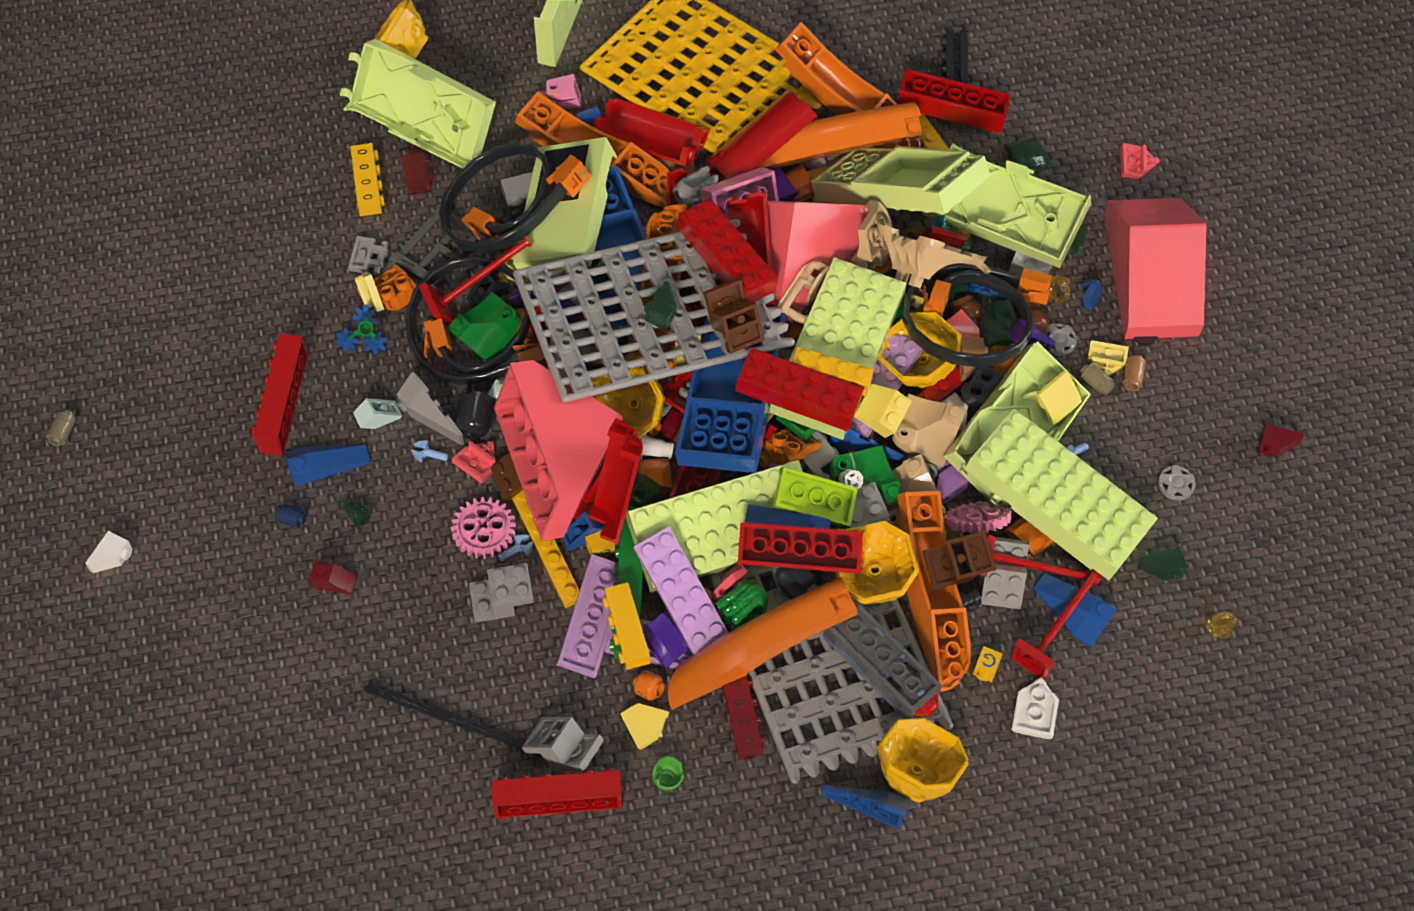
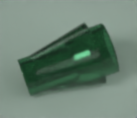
[342,500,371,526]

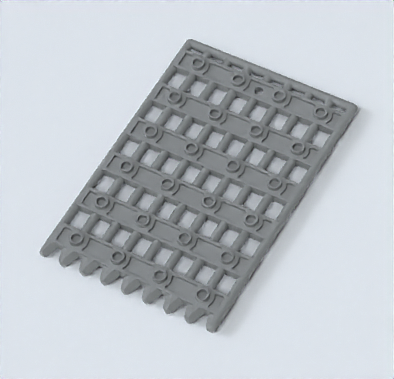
[513,219,795,403]
[708,523,953,784]

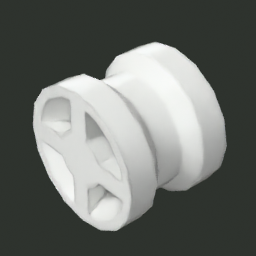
[839,469,863,489]

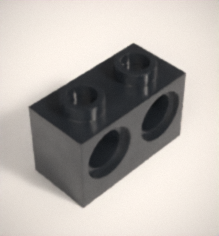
[961,366,1004,410]

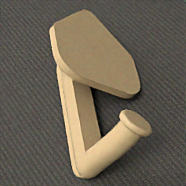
[778,261,830,325]

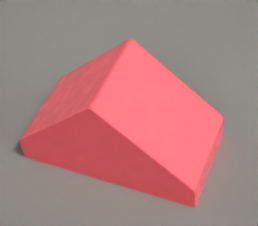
[1104,198,1206,339]
[767,201,866,323]
[494,360,623,541]

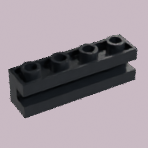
[941,29,968,84]

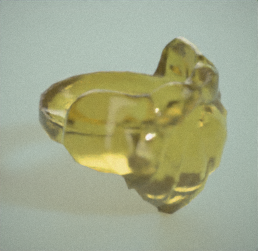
[1049,275,1071,303]
[1205,611,1238,639]

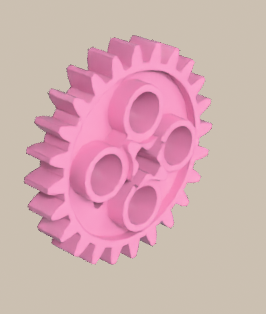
[451,497,516,559]
[946,501,1011,534]

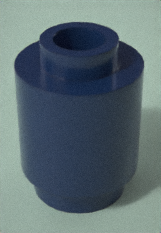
[275,504,307,528]

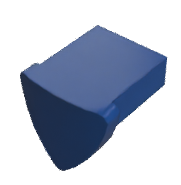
[576,105,601,126]
[1081,279,1102,310]

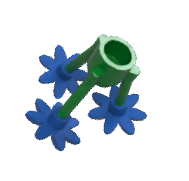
[336,305,388,355]

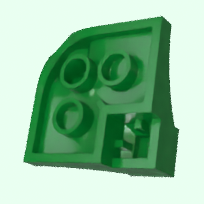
[447,292,520,361]
[830,445,902,506]

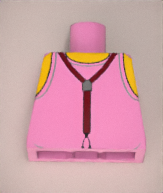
[538,74,581,109]

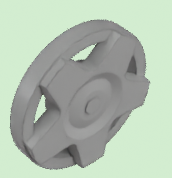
[1048,324,1077,356]
[1158,465,1195,501]

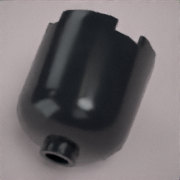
[454,390,497,440]

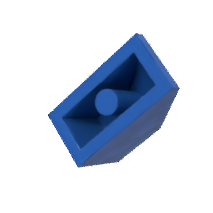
[563,512,605,551]

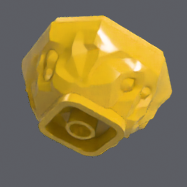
[374,0,429,59]
[878,312,962,388]
[591,358,666,439]
[835,521,919,605]
[877,718,969,802]

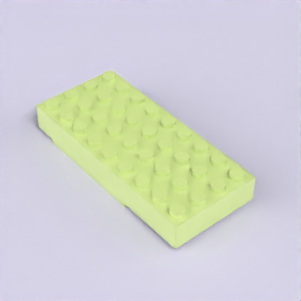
[811,146,990,214]
[770,257,907,440]
[965,409,1158,580]
[626,460,803,592]

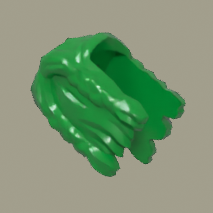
[716,579,769,631]

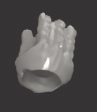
[673,166,719,209]

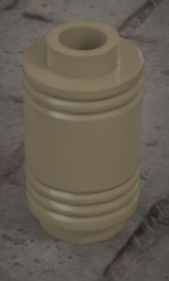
[1080,363,1115,395]
[46,410,76,446]

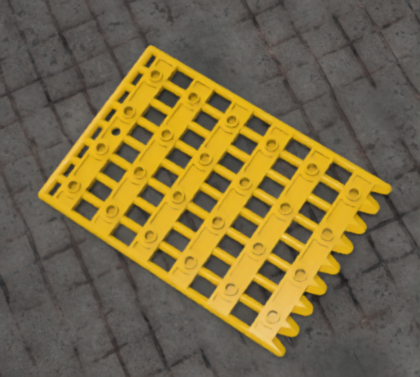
[580,0,822,153]

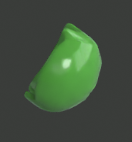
[652,756,684,791]

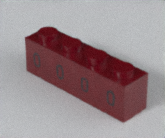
[722,676,766,760]

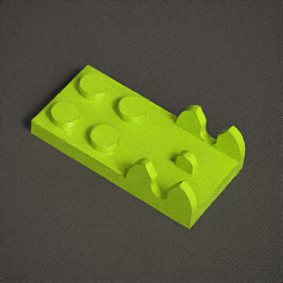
[772,467,858,528]

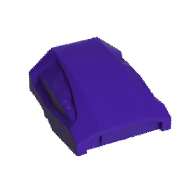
[643,611,689,670]

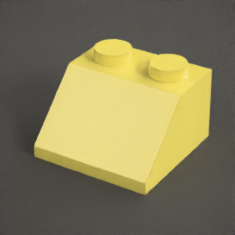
[854,384,912,438]

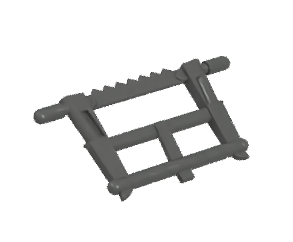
[381,197,485,288]

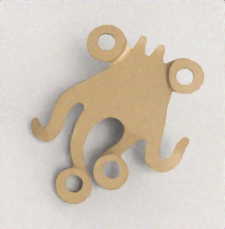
[877,224,992,288]

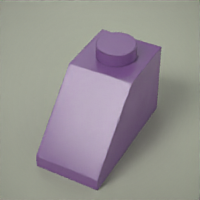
[936,465,969,505]

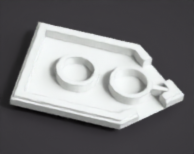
[1011,677,1059,739]

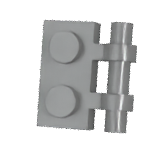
[348,236,389,276]

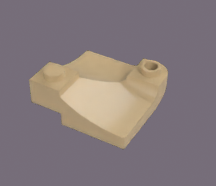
[850,201,892,271]
[892,394,967,467]
[886,454,946,527]

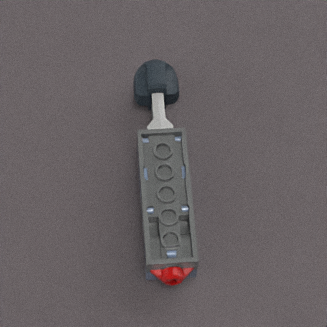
[776,567,942,719]

